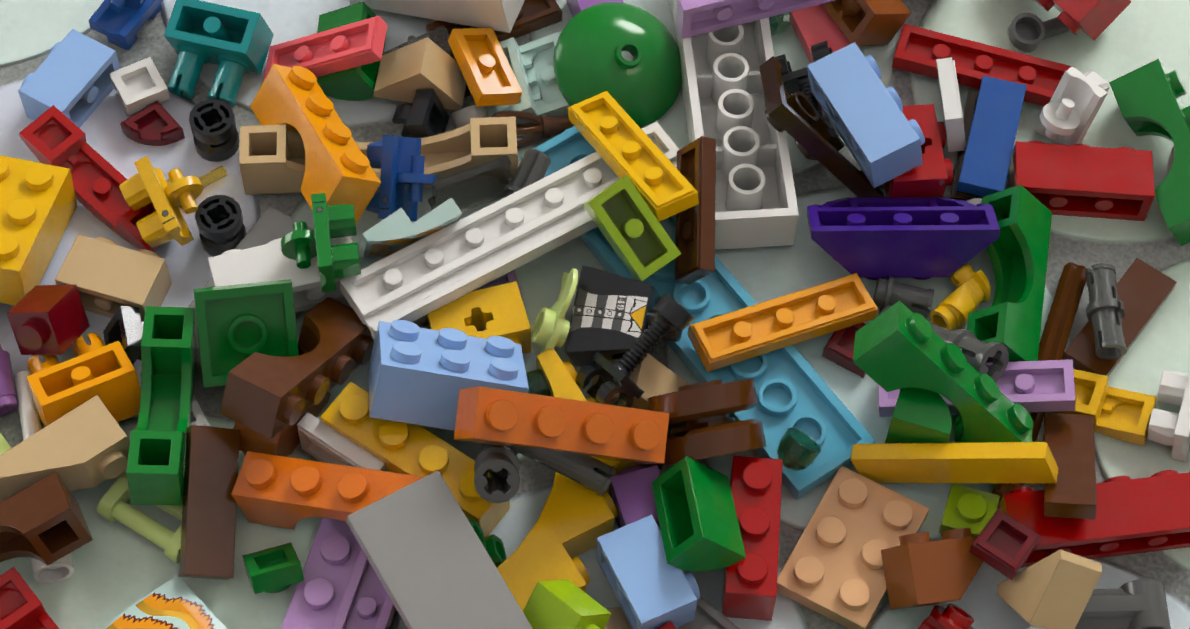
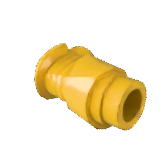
[929,264,991,331]

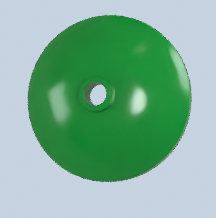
[553,2,682,128]

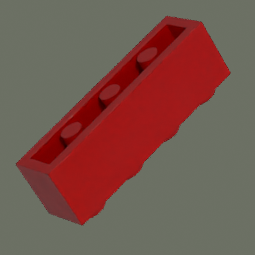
[998,470,1190,568]

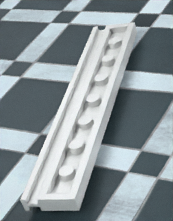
[339,121,679,340]

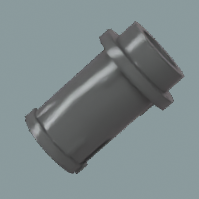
[873,276,934,319]

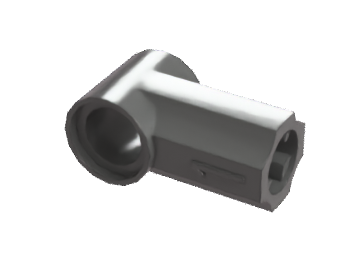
[1075,579,1171,629]

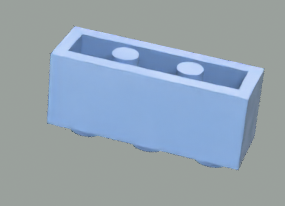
[807,42,925,188]

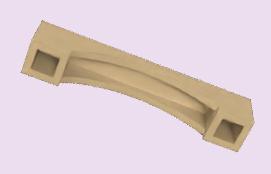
[239,116,518,195]

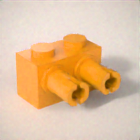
[26,333,141,427]

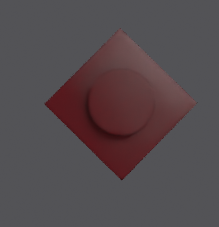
[7,284,90,355]

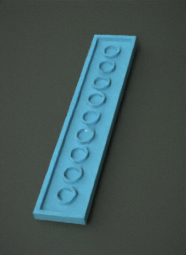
[520,126,876,499]

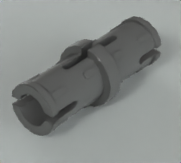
[1085,263,1127,360]

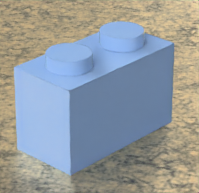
[18,29,121,128]
[596,515,700,629]

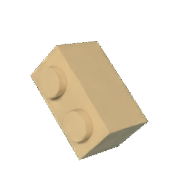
[55,234,172,321]

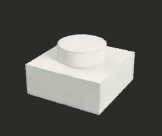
[109,57,170,116]

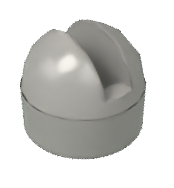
[451,105,489,129]

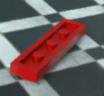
[892,24,1075,106]

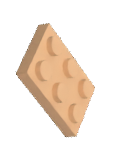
[777,466,929,629]

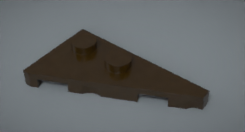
[759,56,884,197]

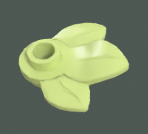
[531,268,578,352]

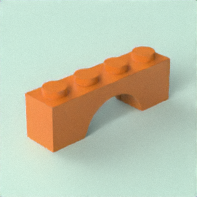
[454,386,669,464]
[231,451,423,530]

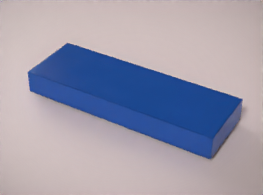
[956,75,1027,197]

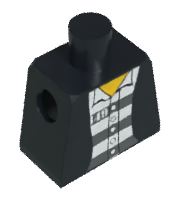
[564,266,682,367]

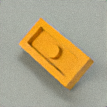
[448,28,522,106]

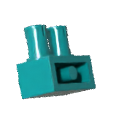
[164,0,274,108]

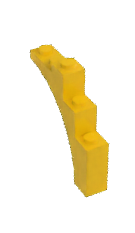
[497,348,641,611]

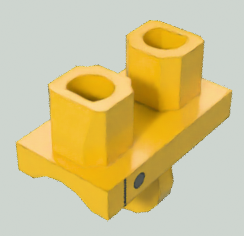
[119,156,203,248]

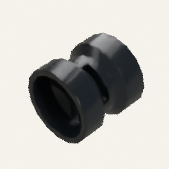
[189,99,240,162]
[195,195,246,257]

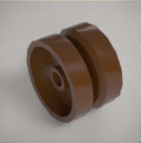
[647,378,767,466]

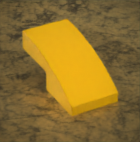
[1053,369,1156,446]

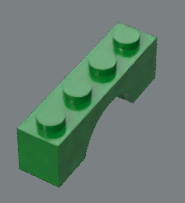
[1109,58,1190,246]
[967,185,1052,363]
[853,300,1033,443]
[126,306,198,506]

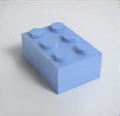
[367,320,529,431]

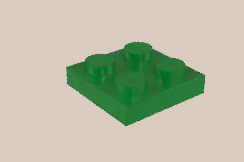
[193,279,299,388]

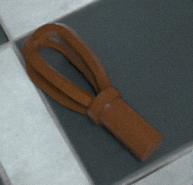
[491,111,574,149]

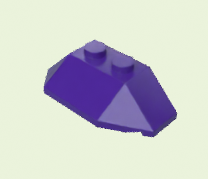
[807,197,1000,280]

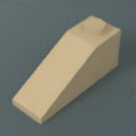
[0,395,130,502]

